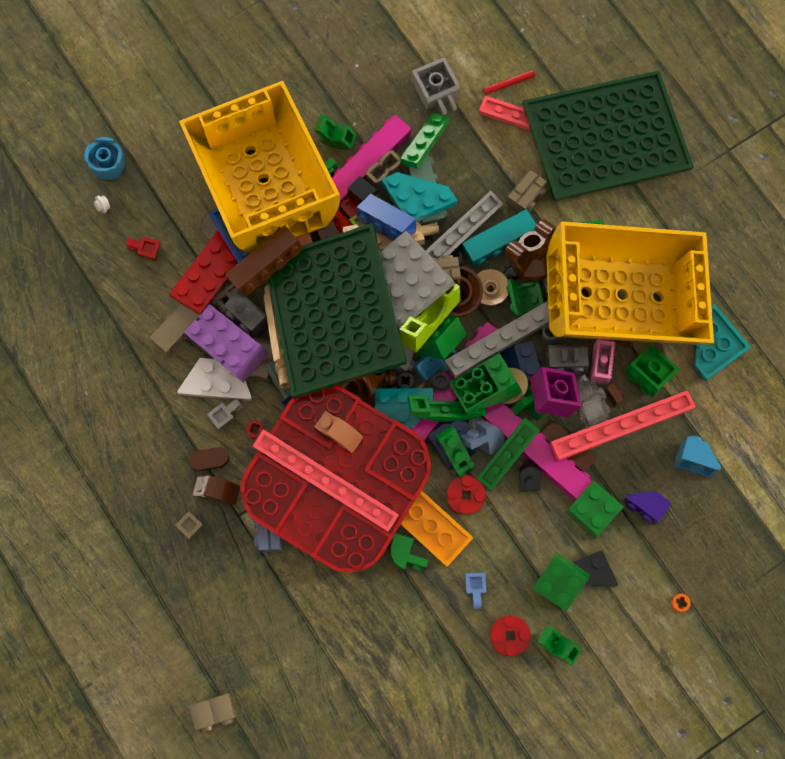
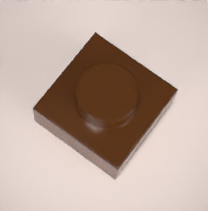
[604,384,624,408]

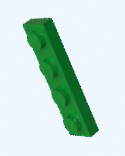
[400,113,449,169]
[477,418,541,491]

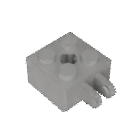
[411,57,460,115]

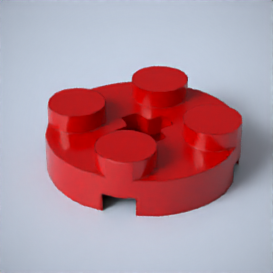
[446,475,486,515]
[490,615,531,656]

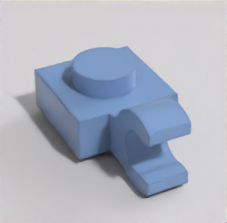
[465,573,487,609]

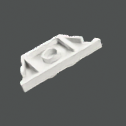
[178,358,252,401]

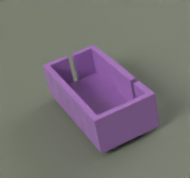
[184,304,268,383]

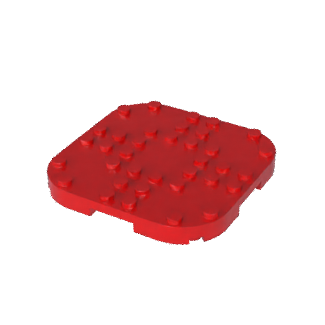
[241,386,431,573]

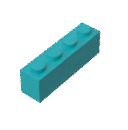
[461,209,536,268]

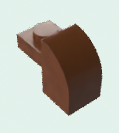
[193,476,240,505]

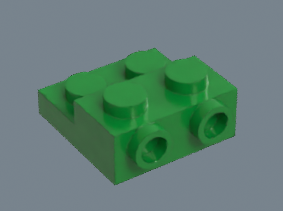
[624,344,680,397]

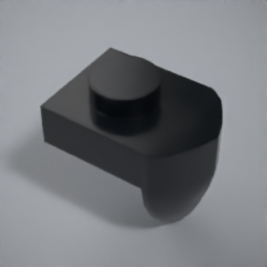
[519,461,540,492]

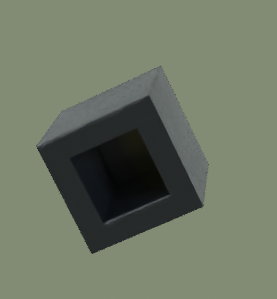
[347,176,377,205]

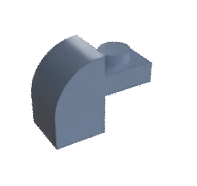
[460,420,505,455]

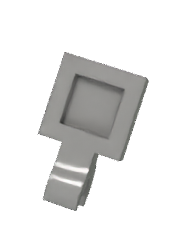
[207,399,243,430]

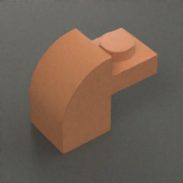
[314,411,363,453]

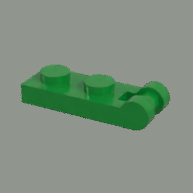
[435,425,476,477]

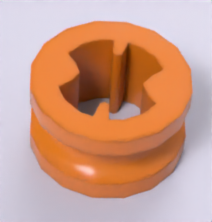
[671,594,691,613]

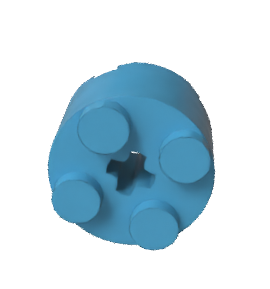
[84,137,126,180]

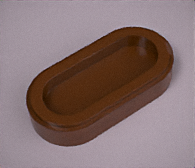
[189,447,229,471]

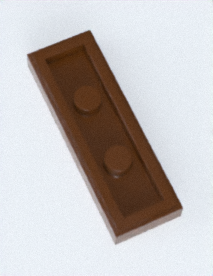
[541,420,597,471]

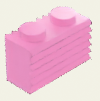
[589,340,615,384]

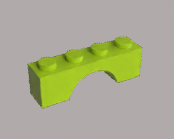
[399,284,460,352]

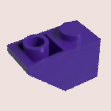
[623,491,672,525]

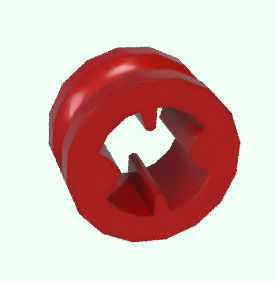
[246,420,264,439]

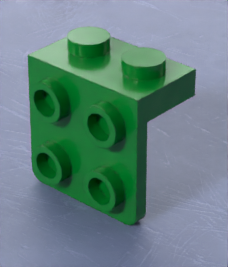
[506,279,545,317]

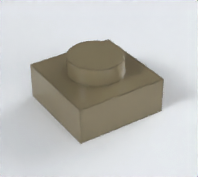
[175,511,204,540]

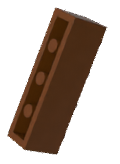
[226,225,304,297]

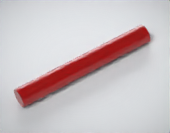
[483,70,535,95]

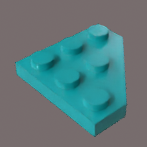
[381,172,458,222]
[694,303,751,382]
[375,388,434,429]

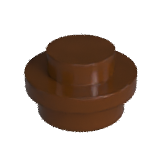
[383,369,397,388]

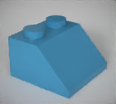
[674,435,721,478]

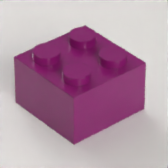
[530,367,581,418]

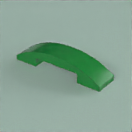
[408,395,486,421]

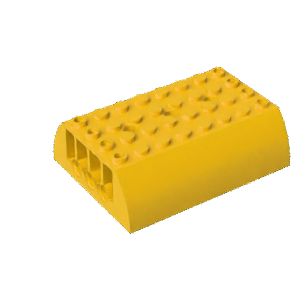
[179,81,340,253]
[546,221,714,345]

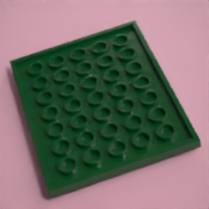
[522,70,694,202]
[268,223,407,399]

